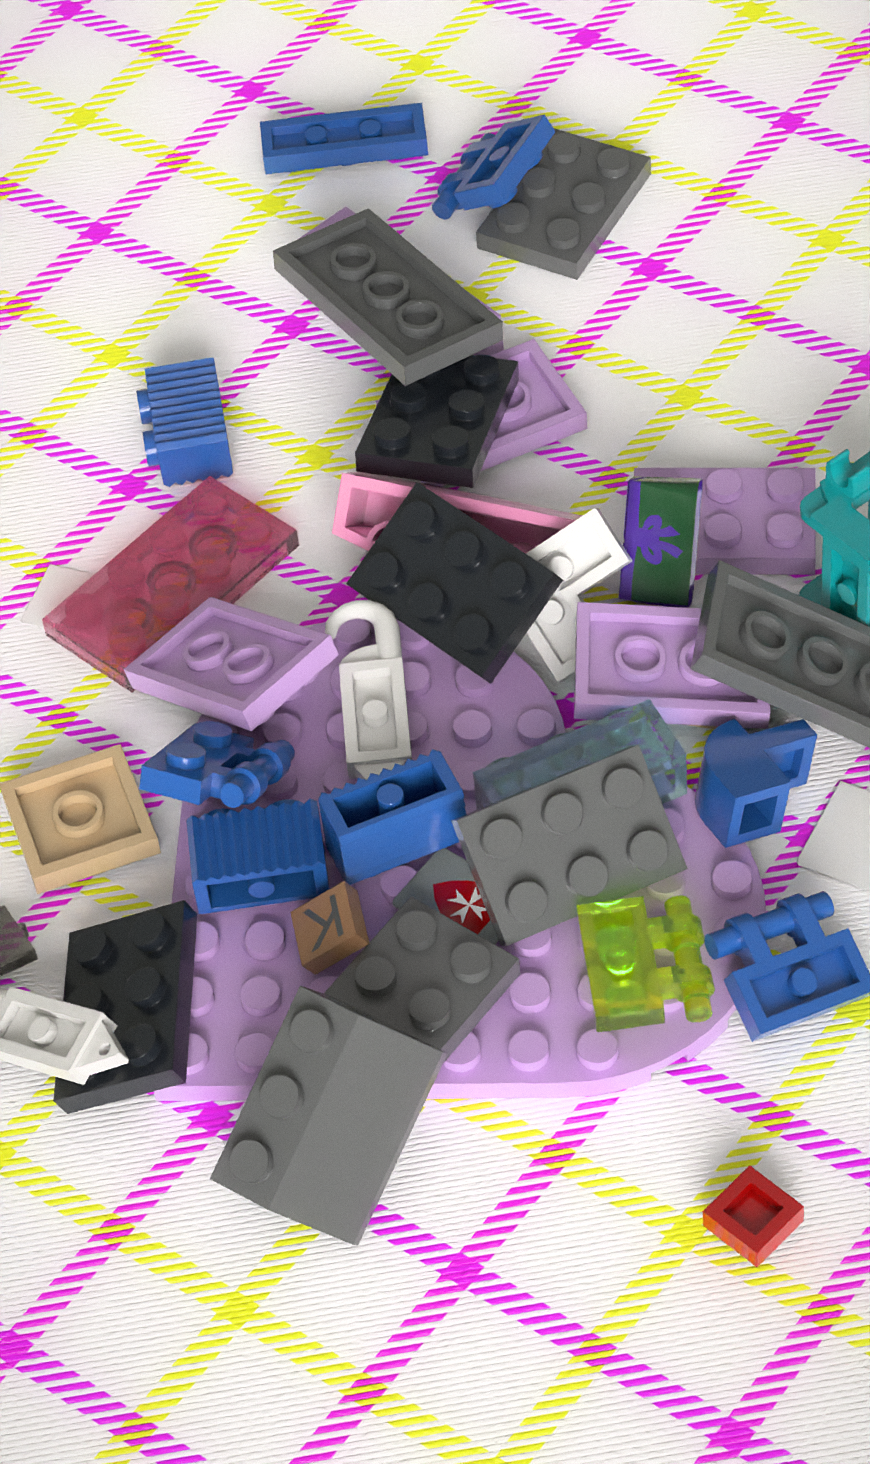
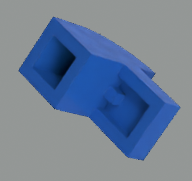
[695,719,818,848]

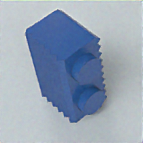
[136,357,233,487]
[318,749,467,885]
[186,798,330,915]

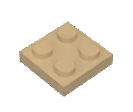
[0,744,161,894]

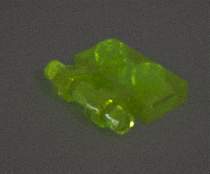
[576,895,715,1032]

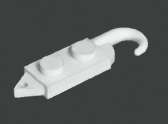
[325,600,412,780]
[0,986,129,1085]

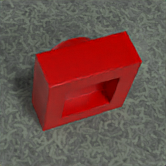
[703,1165,804,1267]

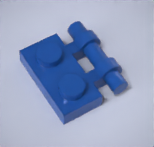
[432,114,556,219]
[139,721,295,808]
[704,891,870,1042]

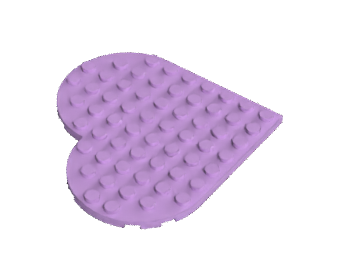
[154,619,766,1101]

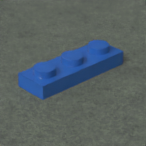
[260,103,428,175]

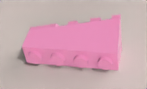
[332,472,583,554]

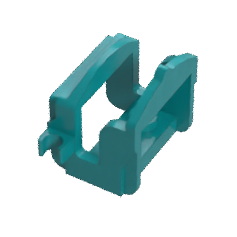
[799,449,870,627]

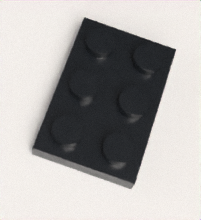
[355,354,519,488]
[346,482,563,684]
[53,900,197,1114]

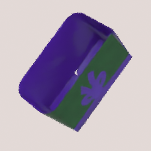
[618,476,703,608]

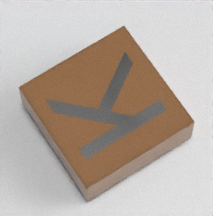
[290,881,370,975]

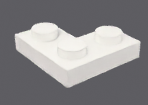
[526,508,632,682]

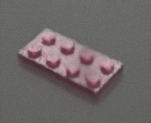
[42,476,299,693]

